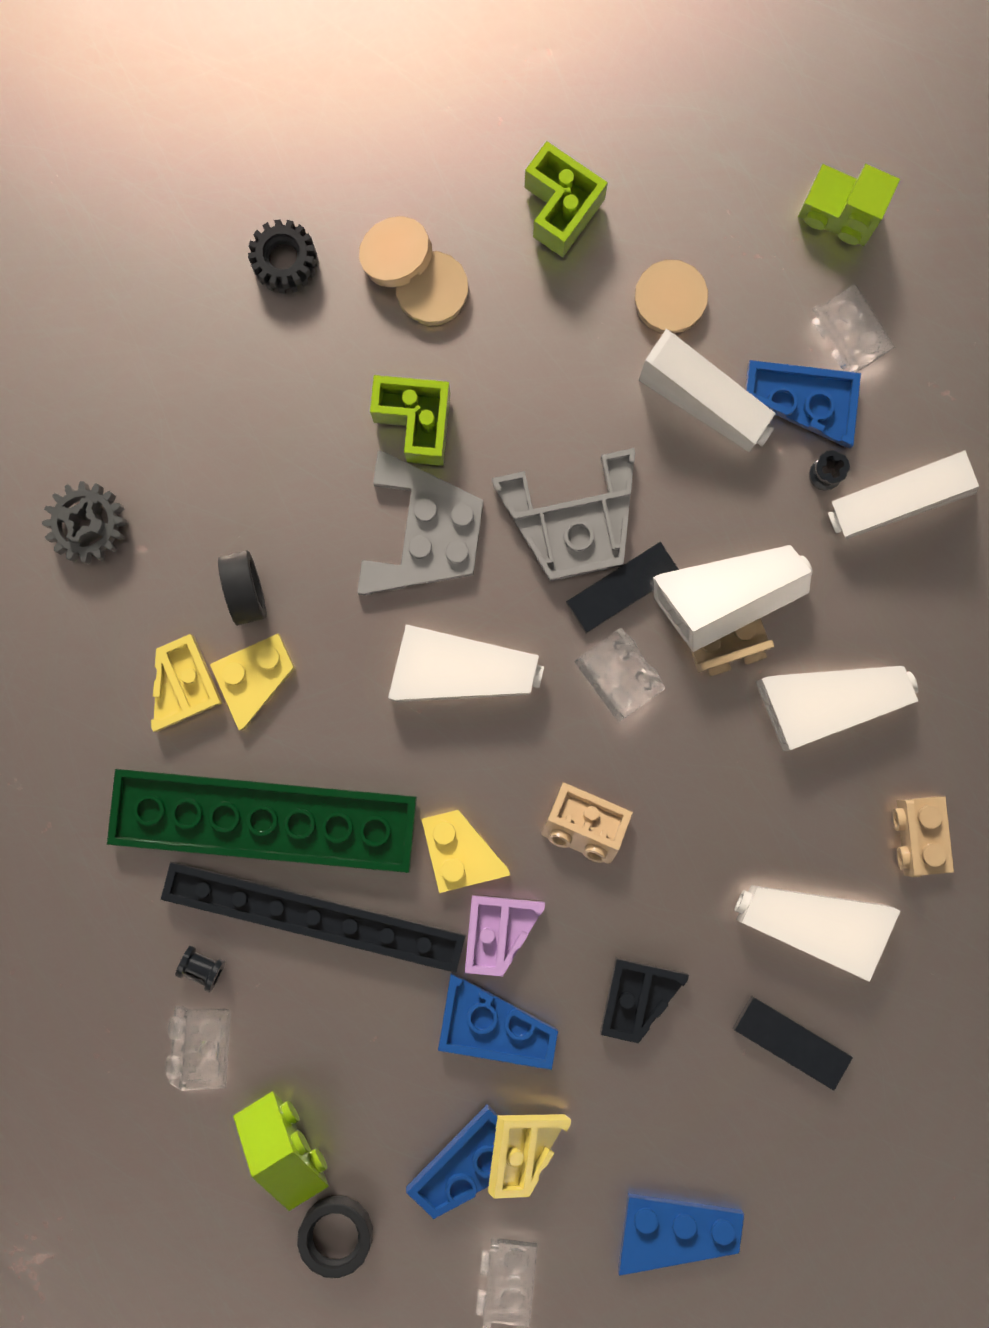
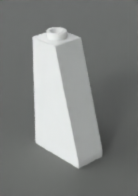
[638,329,776,452]
[828,450,979,539]
[653,545,813,652]
[388,624,544,702]
[756,666,918,751]
[735,885,900,982]

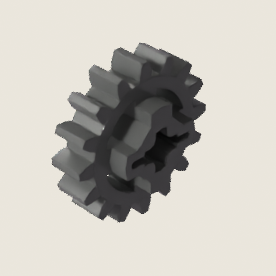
[42,481,127,564]

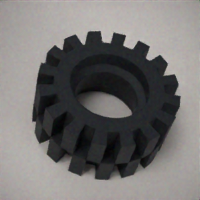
[248,219,318,294]

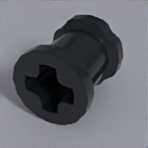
[809,450,850,491]
[175,946,225,993]

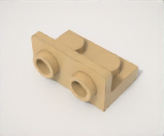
[689,618,775,677]
[541,782,633,864]
[893,796,954,877]

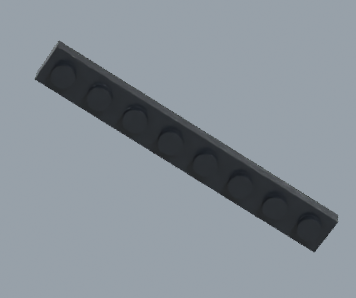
[160,862,466,973]

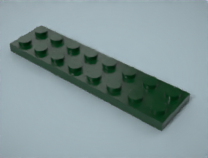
[107,769,417,873]

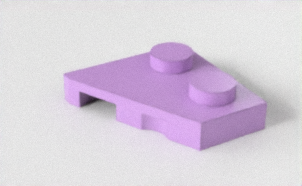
[465,895,545,977]

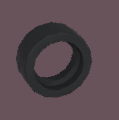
[218,550,266,626]
[297,1196,373,1278]

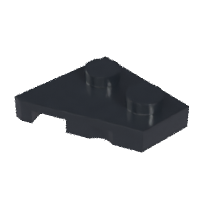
[600,958,689,1044]

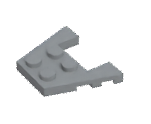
[492,448,635,581]
[357,451,484,596]

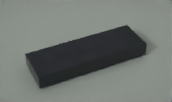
[566,541,679,634]
[733,996,853,1091]

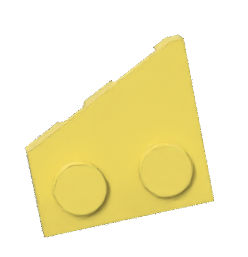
[151,634,222,732]
[210,634,295,730]
[421,810,510,893]
[488,1114,571,1199]

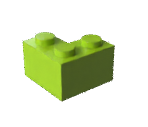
[524,141,608,258]
[798,164,900,246]
[370,375,451,466]
[233,1091,329,1211]

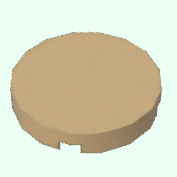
[359,216,432,288]
[396,251,468,326]
[634,259,708,334]

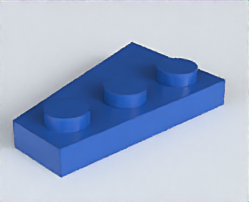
[745,360,861,449]
[438,972,558,1070]
[406,1104,498,1219]
[618,1193,744,1276]

